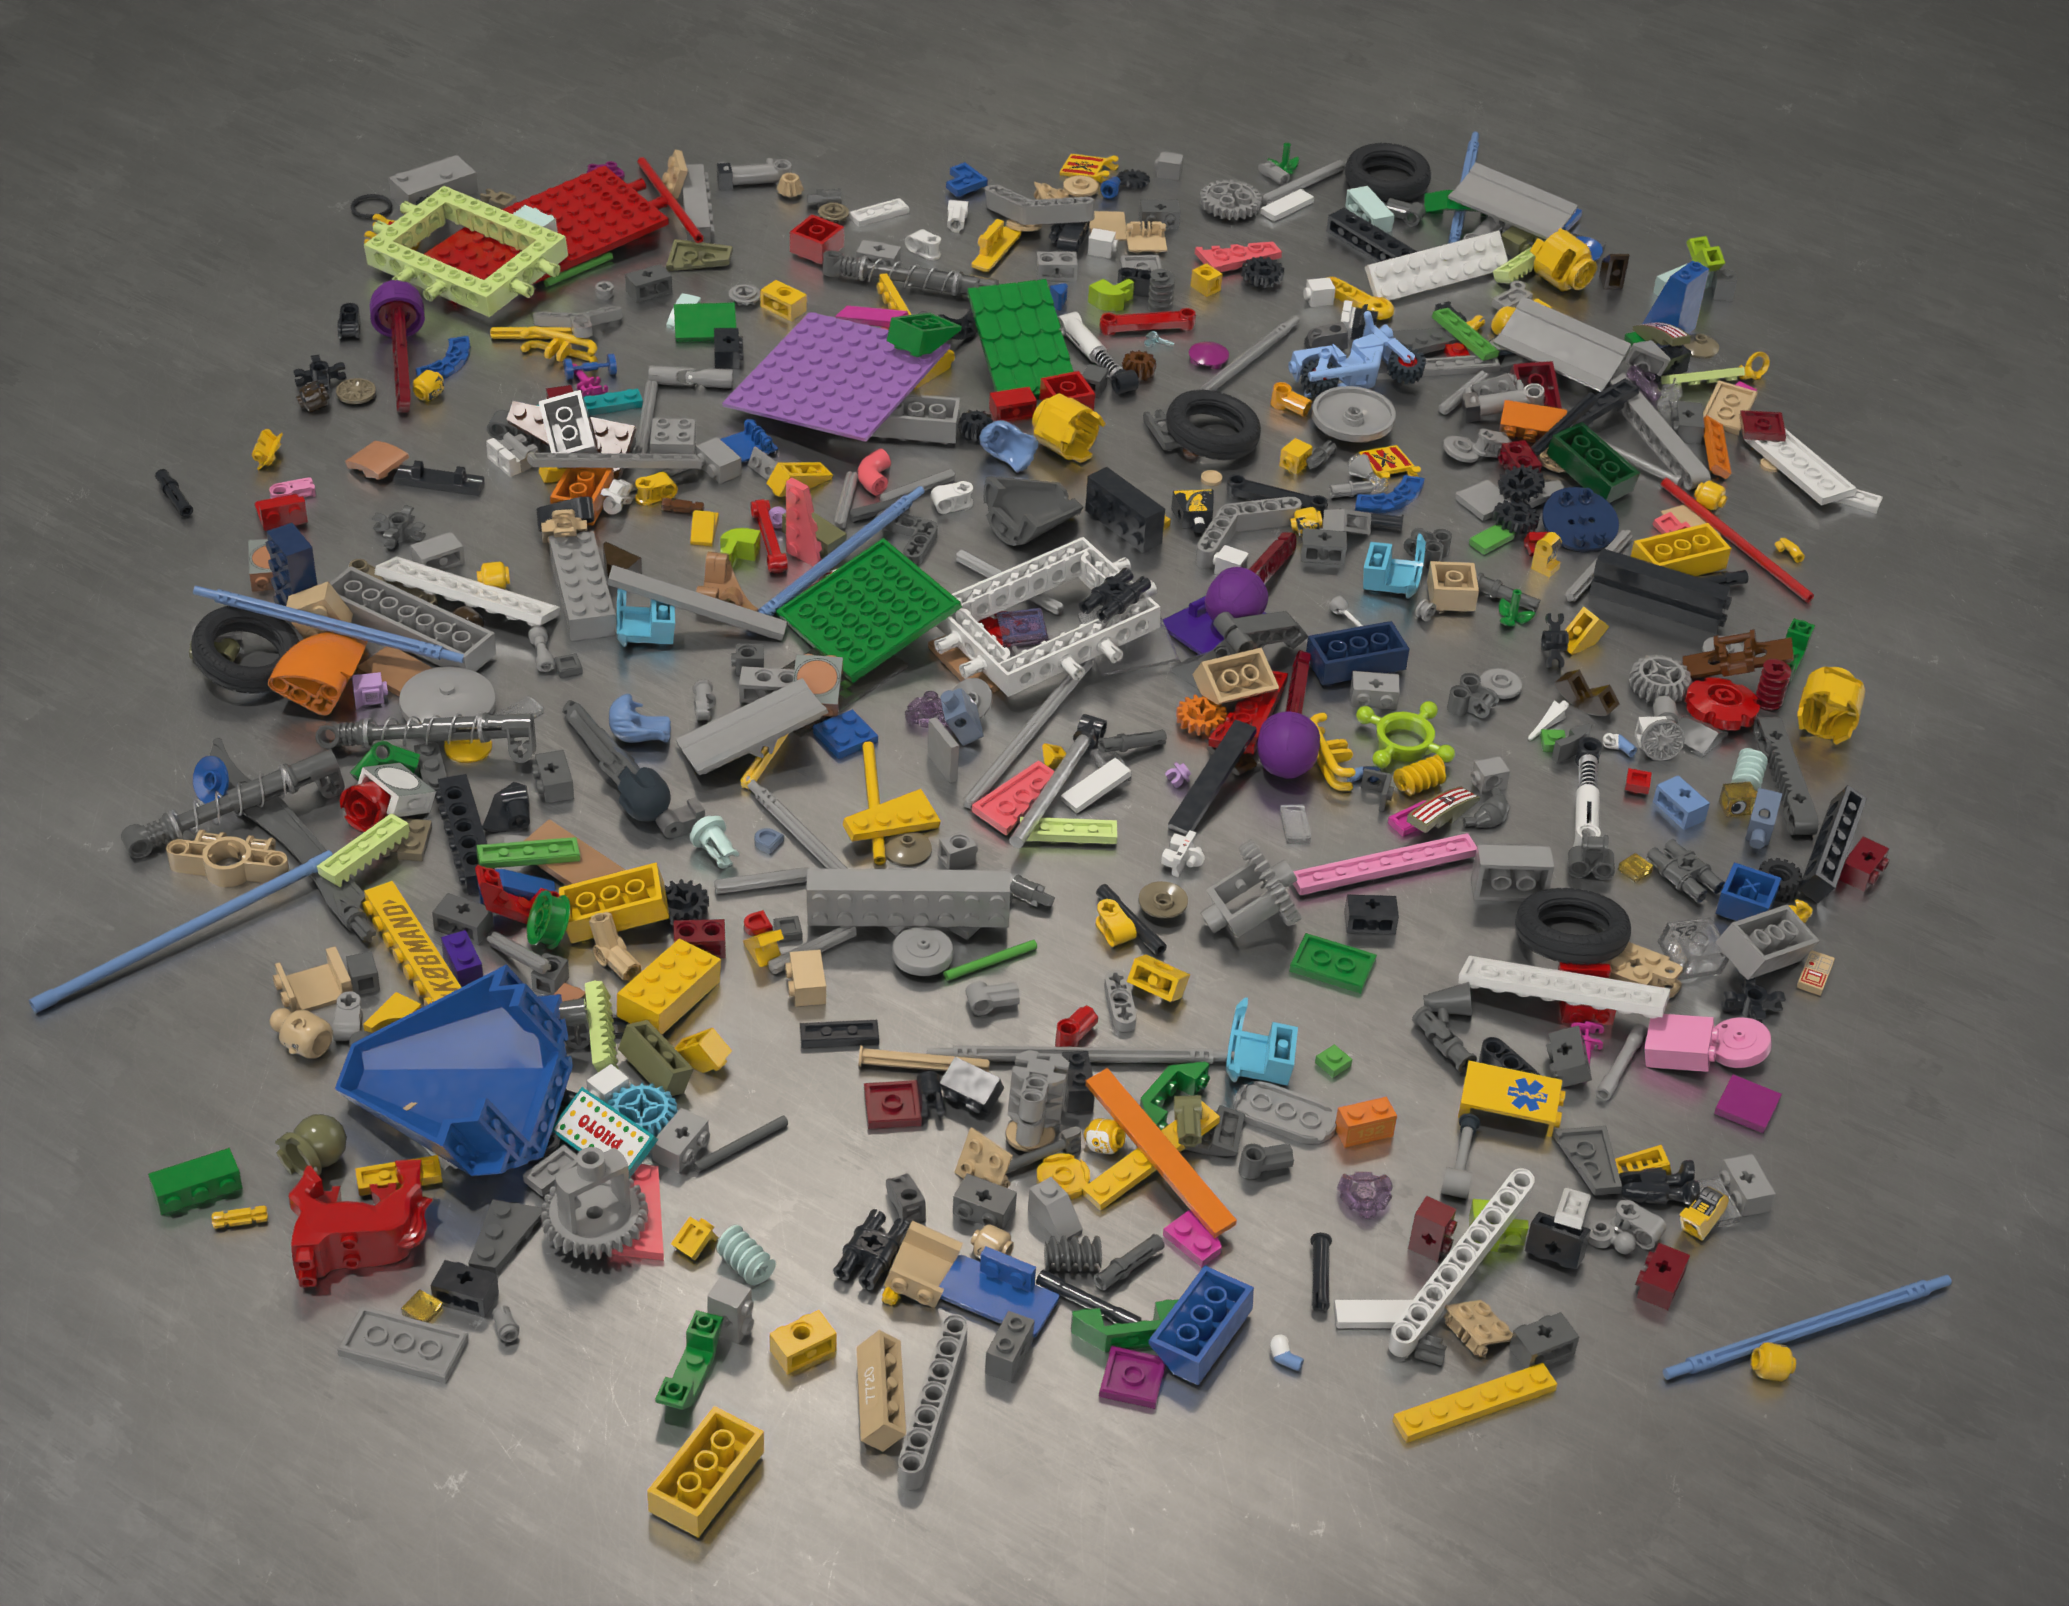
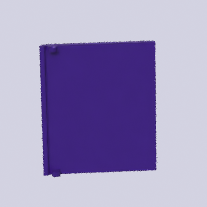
[1160,596,1267,654]

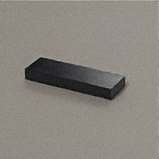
[800,1019,879,1048]

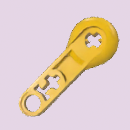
[1326,277,1394,320]

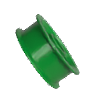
[527,890,570,950]

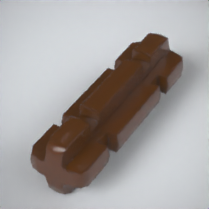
[661,498,705,514]

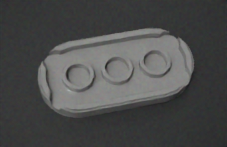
[1234,1081,1336,1145]

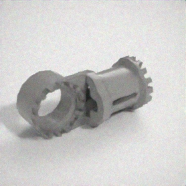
[692,679,716,721]

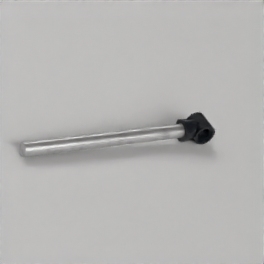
[1010,714,1107,848]

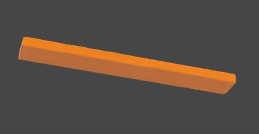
[1086,1068,1237,1238]

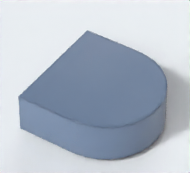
[754,828,784,854]

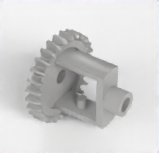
[1201,839,1302,938]
[541,1147,648,1259]

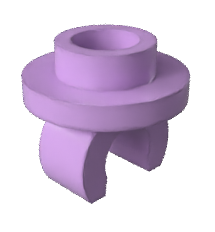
[769,506,786,529]
[1165,762,1191,788]

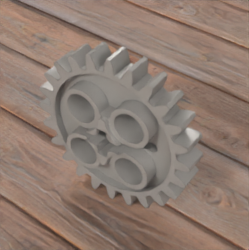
[1199,179,1262,220]

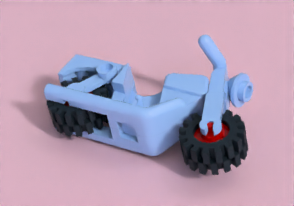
[1288,311,1426,398]

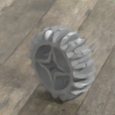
[1629,654,1692,703]

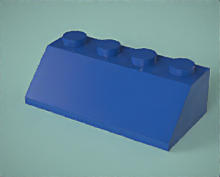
[1149,1265,1254,1385]

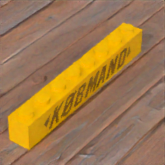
[362,881,461,1006]

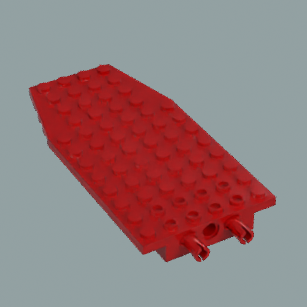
[424,165,669,305]

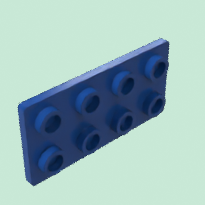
[939,1246,1059,1337]

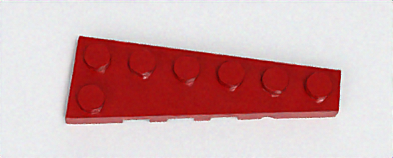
[1208,671,1288,754]

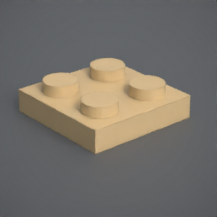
[662,150,688,201]

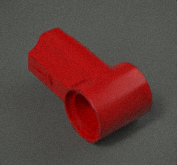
[1055,1005,1098,1047]

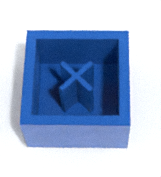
[1715,862,1781,921]

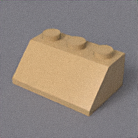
[1192,648,1279,705]

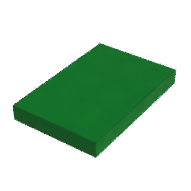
[674,302,736,342]
[1289,933,1377,994]

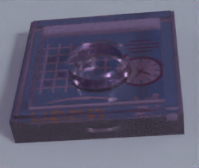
[997,608,1048,648]

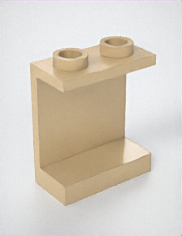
[273,946,353,1013]
[884,1220,963,1308]

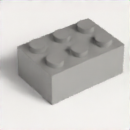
[539,390,598,469]
[1471,844,1554,901]

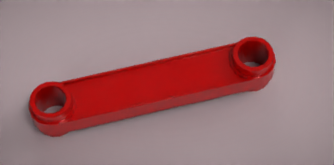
[1099,308,1196,335]
[750,499,788,573]

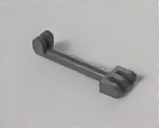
[1007,1126,1081,1173]

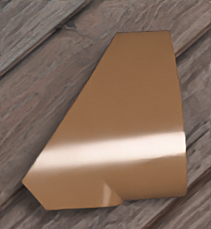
[696,552,758,612]

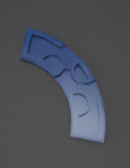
[415,336,470,379]
[1355,475,1425,514]

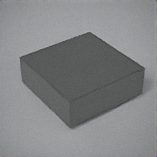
[554,653,583,678]
[773,916,803,942]

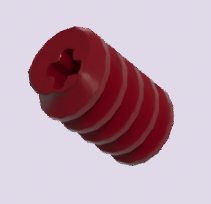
[1756,659,1792,711]

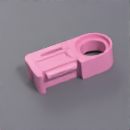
[269,477,316,498]

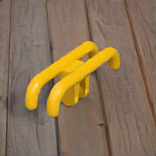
[520,326,598,363]
[1310,712,1356,791]

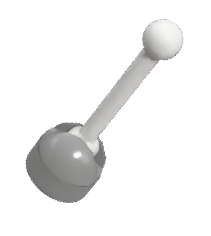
[1329,595,1363,627]

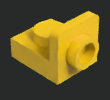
[671,1217,719,1260]

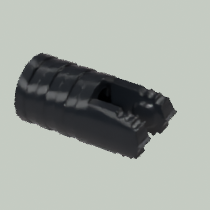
[916,1071,945,1118]

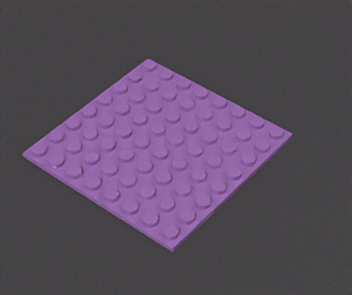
[722,312,950,442]

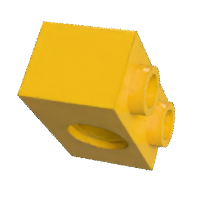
[760,280,807,322]
[1126,954,1190,1002]
[770,1310,837,1374]

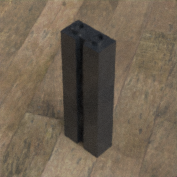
[1589,548,1732,634]

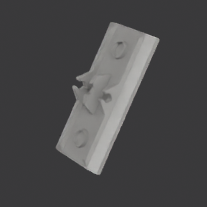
[1448,162,1578,240]
[1493,296,1631,392]
[676,678,828,775]

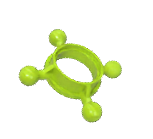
[1356,701,1455,768]

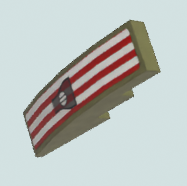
[1632,323,1691,346]
[1406,786,1480,833]

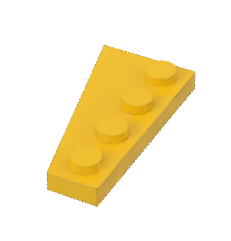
[842,789,941,842]

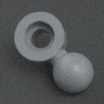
[1587,1220,1636,1254]

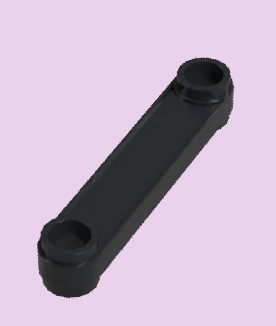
[1226,475,1328,519]

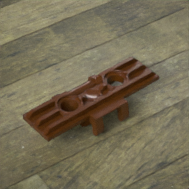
[1682,629,1794,679]

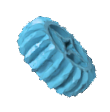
[608,1082,678,1137]

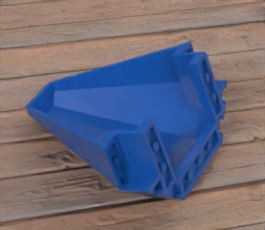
[335,964,573,1176]

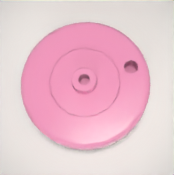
[1713,1017,1772,1068]

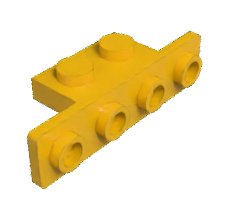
[971,219,1021,272]

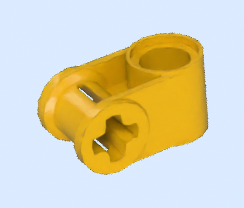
[635,472,678,506]
[1095,899,1137,947]

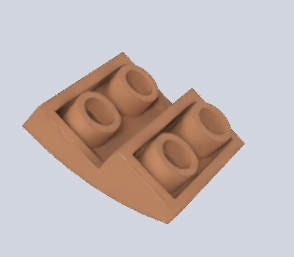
[345,441,409,480]

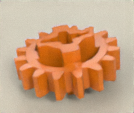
[1176,695,1227,736]

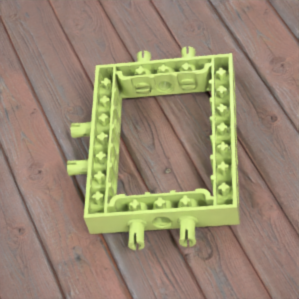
[364,186,568,317]

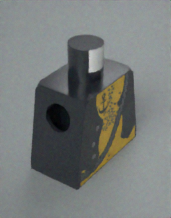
[1171,489,1214,533]

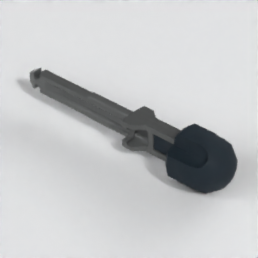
[562,700,671,821]

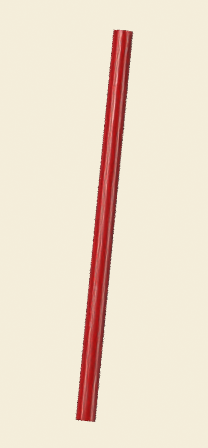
[637,157,704,243]
[1661,478,1814,603]

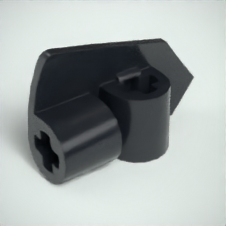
[482,782,530,832]

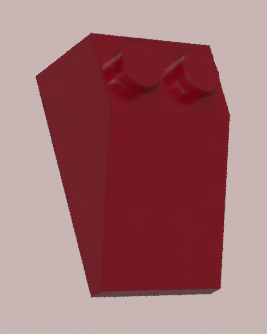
[1510,361,1562,409]

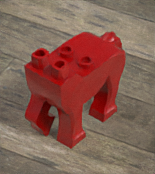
[288,1159,433,1287]

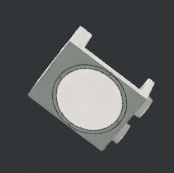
[357,763,436,817]

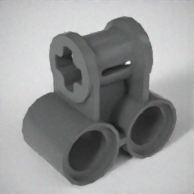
[1403,528,1452,569]
[1447,673,1499,718]
[1568,833,1615,880]

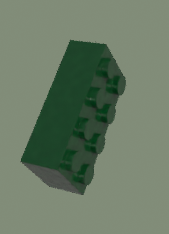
[1546,422,1640,503]

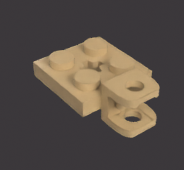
[541,509,587,543]
[1605,942,1683,998]

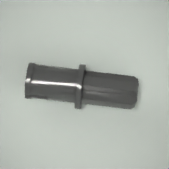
[1306,441,1337,469]

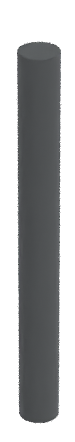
[693,1115,788,1172]

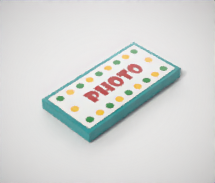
[552,1087,659,1179]

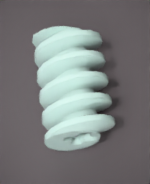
[1730,748,1768,797]
[717,1225,776,1285]

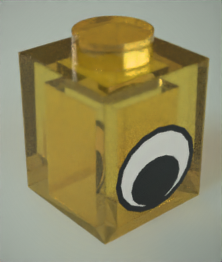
[1719,782,1757,817]

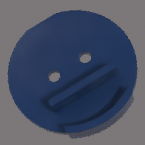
[1542,487,1619,552]

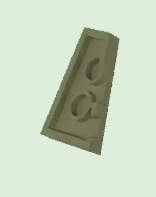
[666,239,733,271]

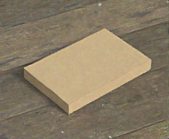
[1703,381,1758,436]

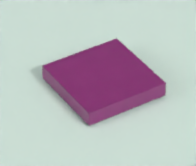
[1714,1074,1782,1134]
[1099,1346,1166,1409]

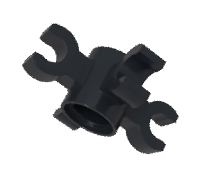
[293,354,347,394]
[1541,613,1569,668]
[1721,976,1786,1024]

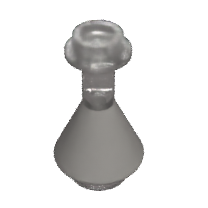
[1348,454,1389,493]

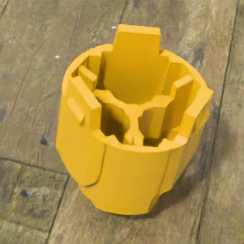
[1530,228,1597,292]
[1032,394,1106,463]
[1797,667,1865,745]

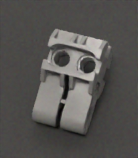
[1007,1050,1070,1147]

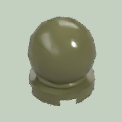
[275,1114,347,1176]

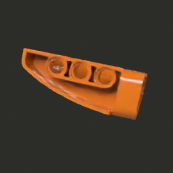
[268,631,368,715]

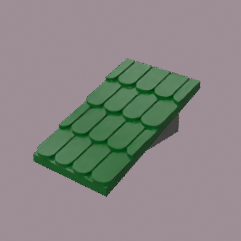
[968,279,1074,400]

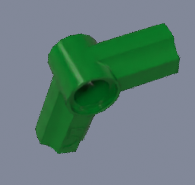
[349,741,420,781]

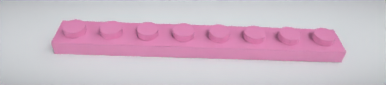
[1293,833,1477,895]

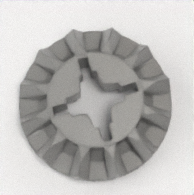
[729,284,760,306]

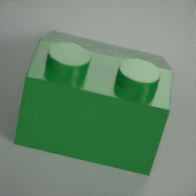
[887,313,962,357]

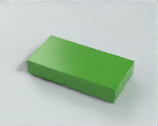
[1469,525,1515,555]

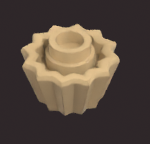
[777,172,804,197]

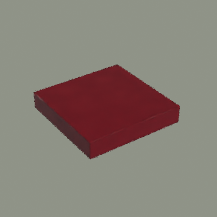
[1739,410,1786,442]
[864,1080,922,1129]

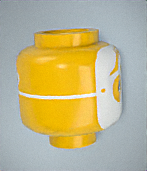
[1084,1118,1126,1154]

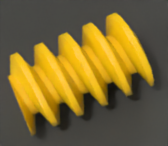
[1393,754,1446,796]

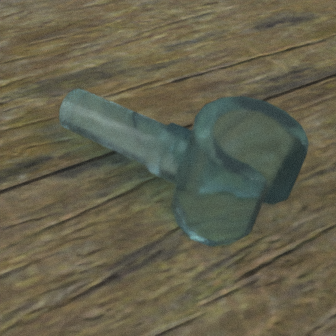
[1144,331,1174,348]

